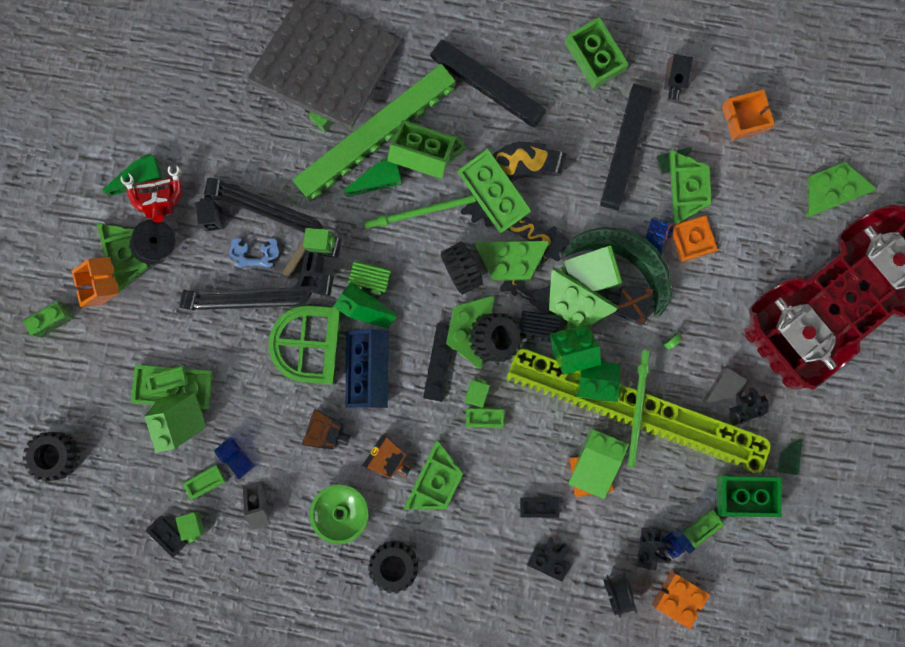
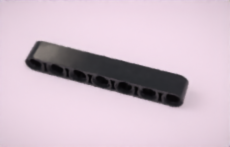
[430,39,546,128]
[600,83,652,211]

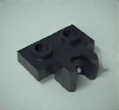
[729,388,769,426]
[637,527,673,570]
[527,537,571,582]

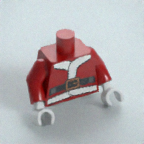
[120,166,182,223]

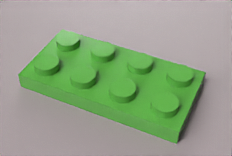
[457,148,532,234]
[131,365,213,409]

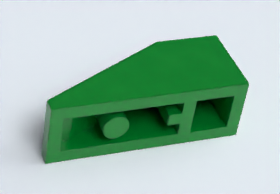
[103,155,163,197]
[344,158,402,197]
[333,282,398,329]

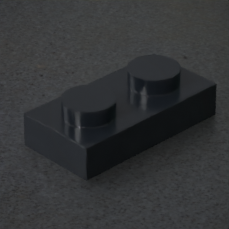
[520,497,560,518]
[145,516,188,558]

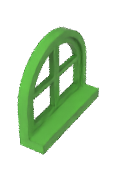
[269,306,341,385]

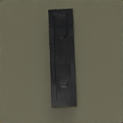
[423,323,452,402]

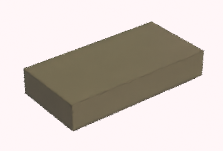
[282,241,306,279]

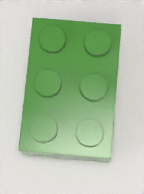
[565,17,629,90]
[388,120,456,179]

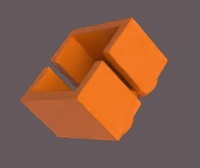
[722,89,775,141]
[71,257,119,307]
[651,571,710,629]

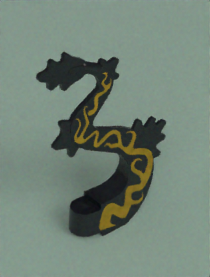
[460,141,569,315]

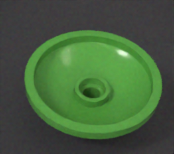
[309,484,369,544]

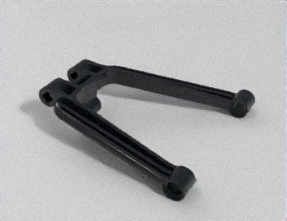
[179,178,342,311]

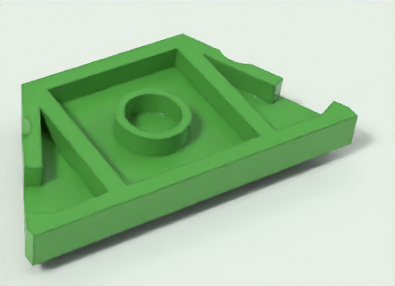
[669,150,711,224]
[806,162,876,218]
[97,223,149,293]
[475,241,549,281]
[549,268,618,326]
[446,296,494,369]
[403,441,463,510]

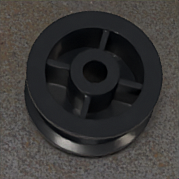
[130,219,175,265]
[603,570,638,618]

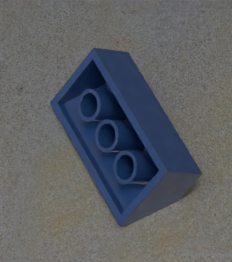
[345,329,389,408]

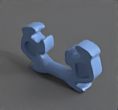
[229,238,280,268]

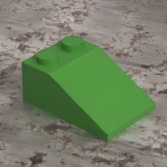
[568,429,629,499]

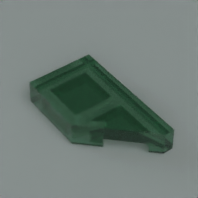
[656,147,692,175]
[778,439,802,475]

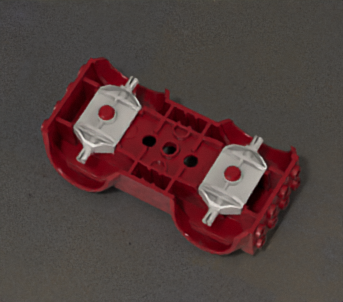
[743,205,905,390]

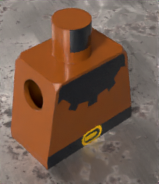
[362,434,412,478]

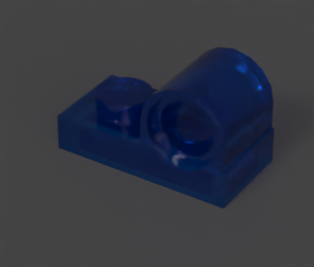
[644,217,674,260]
[214,437,256,479]
[661,528,695,559]

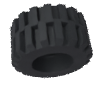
[441,241,483,295]
[468,313,522,362]
[23,432,80,481]
[368,541,418,594]

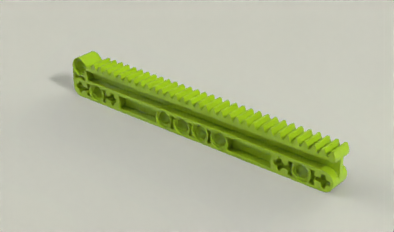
[507,349,771,473]

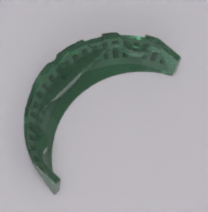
[561,227,672,318]

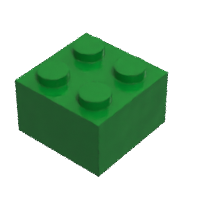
[550,325,601,375]

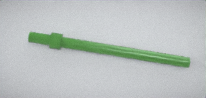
[364,195,476,229]
[627,350,650,468]

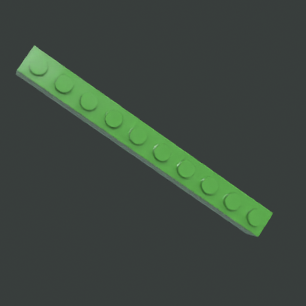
[292,64,455,201]

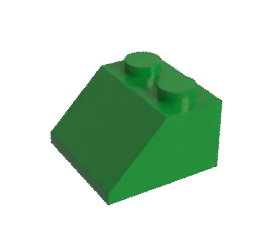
[576,361,620,403]

